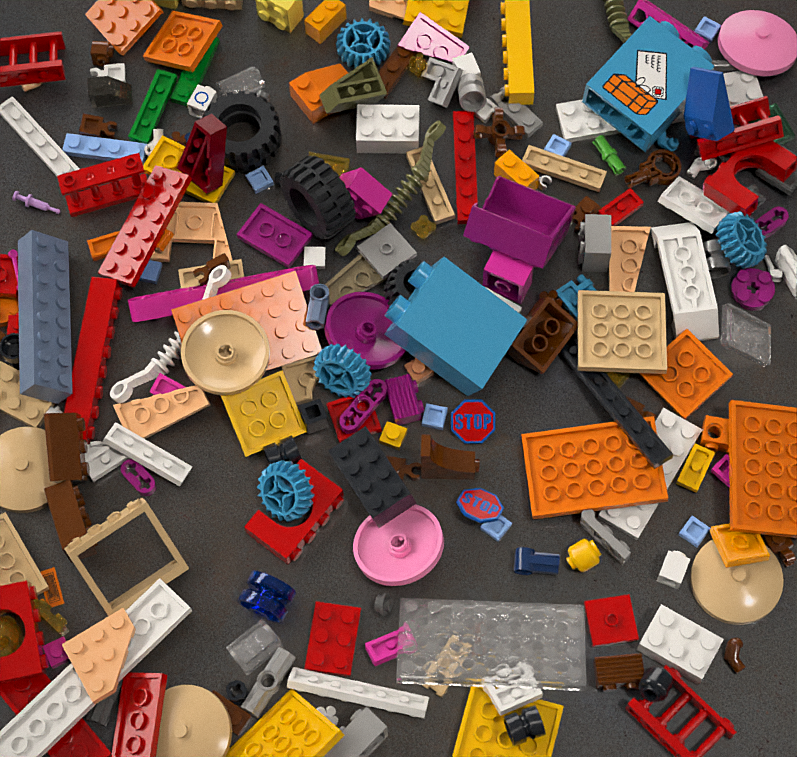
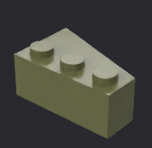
[319,57,387,114]

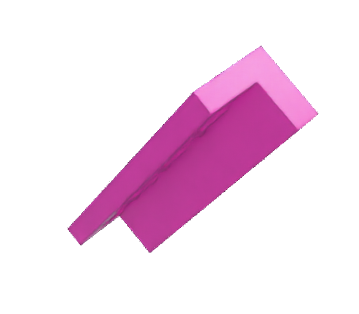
[627,0,710,49]

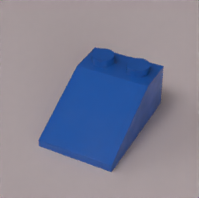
[684,67,735,141]

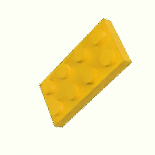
[143,135,235,203]

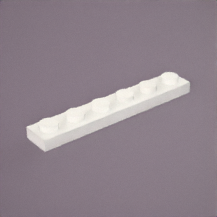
[0,96,79,176]
[287,667,429,718]

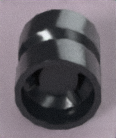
[0,333,19,370]
[263,435,302,465]
[503,705,546,746]

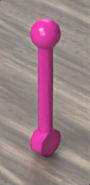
[8,249,18,290]

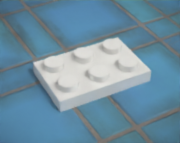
[658,176,730,234]

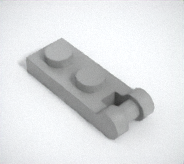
[489,86,543,138]
[580,509,631,565]

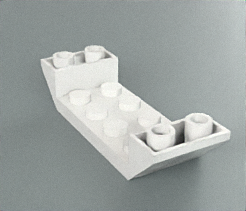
[650,222,719,341]

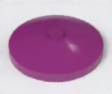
[324,292,406,369]

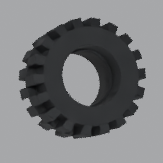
[384,259,429,307]

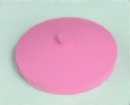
[718,10,797,76]
[353,504,444,586]

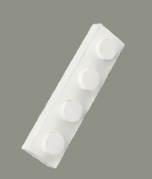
[103,423,192,487]

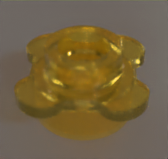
[409,52,427,77]
[411,215,436,238]

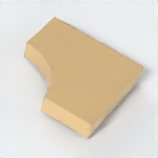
[281,356,320,405]

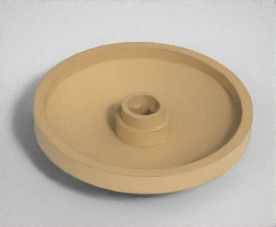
[181,310,270,395]
[0,427,58,513]
[690,540,783,625]
[156,685,232,757]

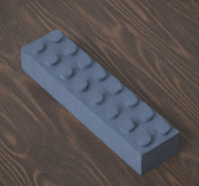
[18,230,73,404]

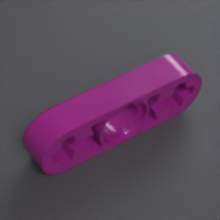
[339,379,387,434]

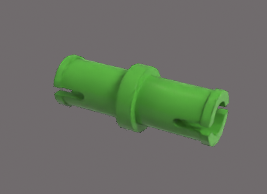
[592,135,626,176]

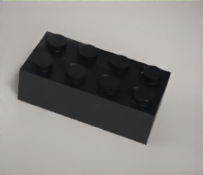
[329,426,417,528]

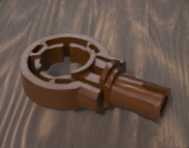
[624,149,682,188]

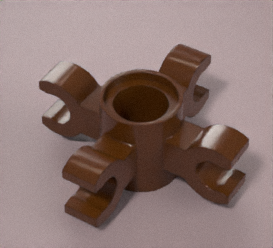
[473,107,525,158]

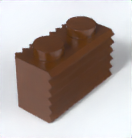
[593,653,644,692]

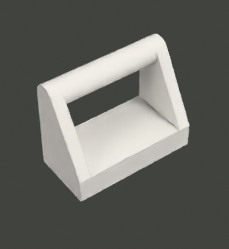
[773,245,797,297]

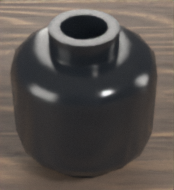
[638,666,673,702]

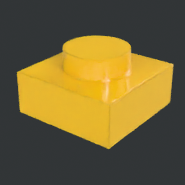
[379,421,408,451]

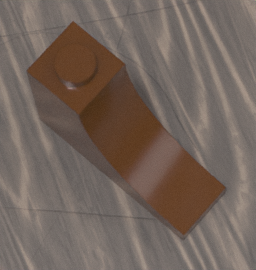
[421,434,479,480]

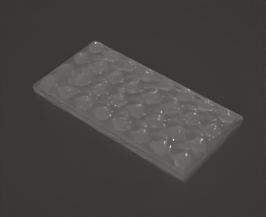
[396,598,586,691]

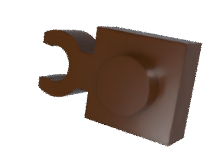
[79,113,117,139]
[571,195,602,233]
[386,456,421,481]

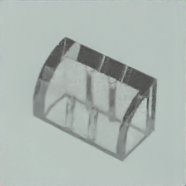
[216,66,266,97]
[226,619,284,676]

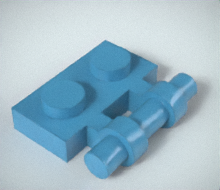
[556,274,597,322]

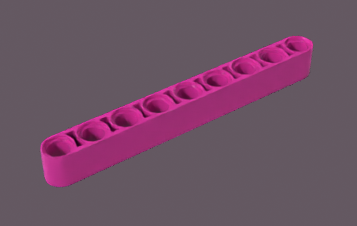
[128,265,319,322]

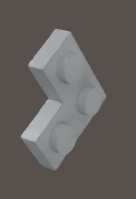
[422,57,463,108]

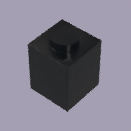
[299,398,329,434]

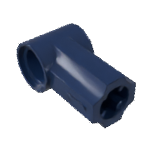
[513,547,560,575]

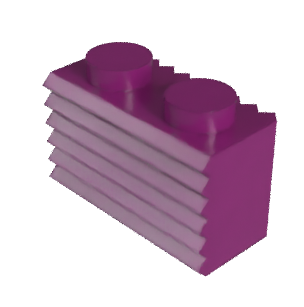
[384,374,424,425]

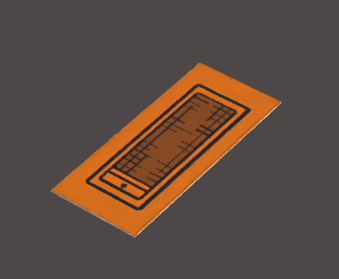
[40,567,64,609]

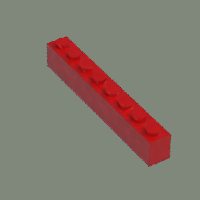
[64,277,122,445]

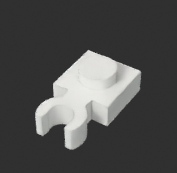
[90,63,126,87]

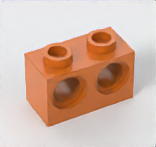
[699,415,729,455]

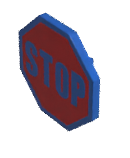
[451,399,495,443]
[456,488,504,523]

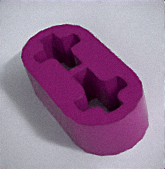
[755,207,789,239]
[121,459,156,497]

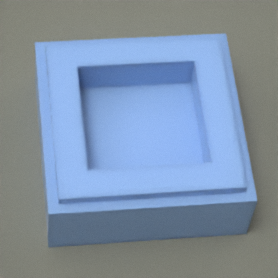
[694,16,722,43]
[544,134,572,157]
[245,166,274,194]
[422,403,448,430]
[480,515,512,542]
[679,516,710,548]

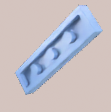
[62,133,147,165]

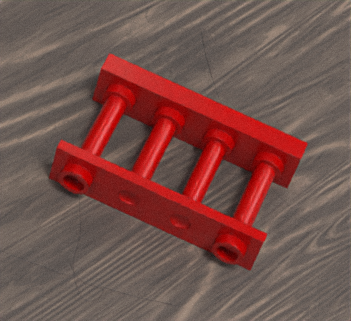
[0,31,66,87]
[689,96,784,161]
[57,153,147,217]
[625,665,736,757]

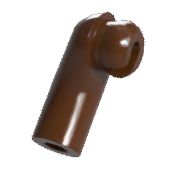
[724,637,746,674]

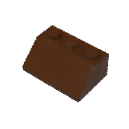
[506,296,578,374]
[44,413,90,483]

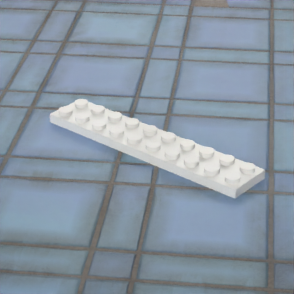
[555,70,763,142]
[0,578,192,757]

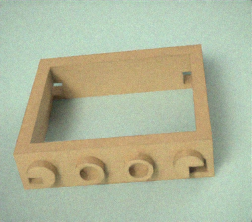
[64,497,189,616]

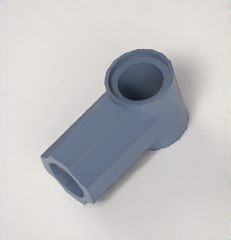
[305,284,329,330]

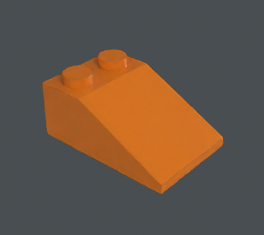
[289,63,348,124]

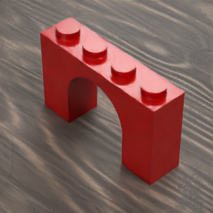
[703,140,797,216]
[244,459,344,565]
[0,580,49,684]

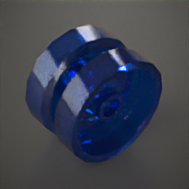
[237,570,297,623]

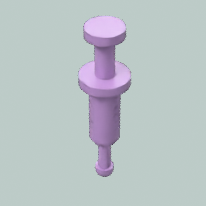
[12,191,60,214]

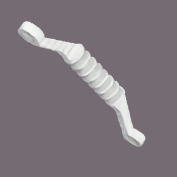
[110,265,231,403]

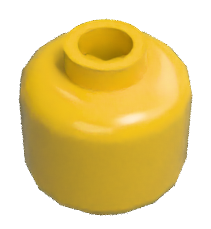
[566,539,602,572]

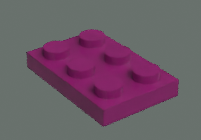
[237,203,313,268]

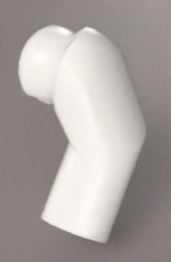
[144,129,164,156]
[686,157,717,179]

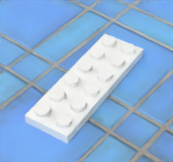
[598,408,703,540]

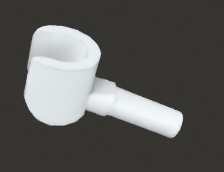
[538,175,552,191]
[764,255,782,282]

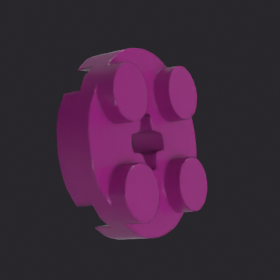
[731,268,775,311]

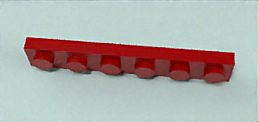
[453,111,478,224]

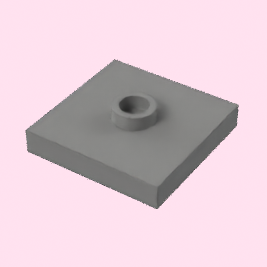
[357,223,417,280]

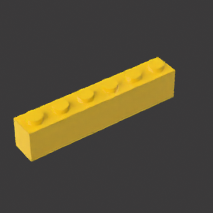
[500,0,534,105]

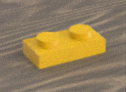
[676,443,715,493]

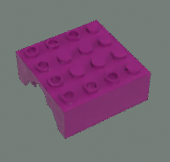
[463,176,576,269]

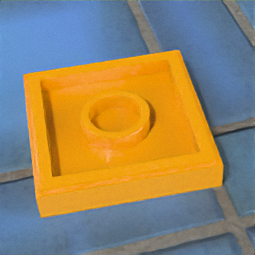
[709,523,770,568]

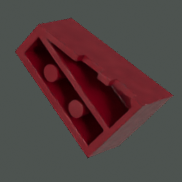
[177,113,227,194]

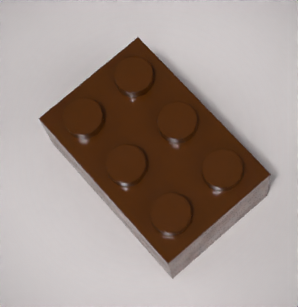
[44,479,98,563]

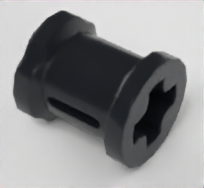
[226,680,249,706]

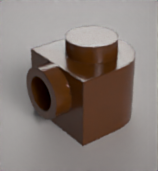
[90,41,114,67]

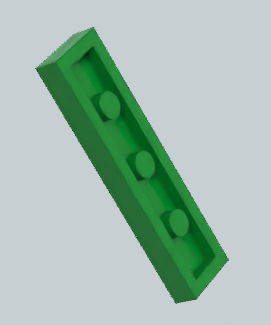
[170,37,220,107]
[128,69,178,144]

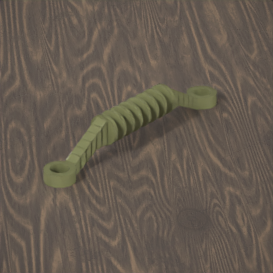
[603,0,632,43]
[335,121,446,256]

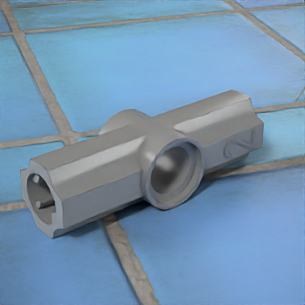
[241,647,296,718]

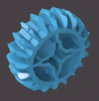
[336,18,390,68]
[716,211,767,269]
[313,343,372,398]
[257,461,315,522]

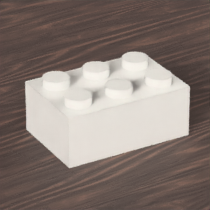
[356,104,419,154]
[637,604,724,685]

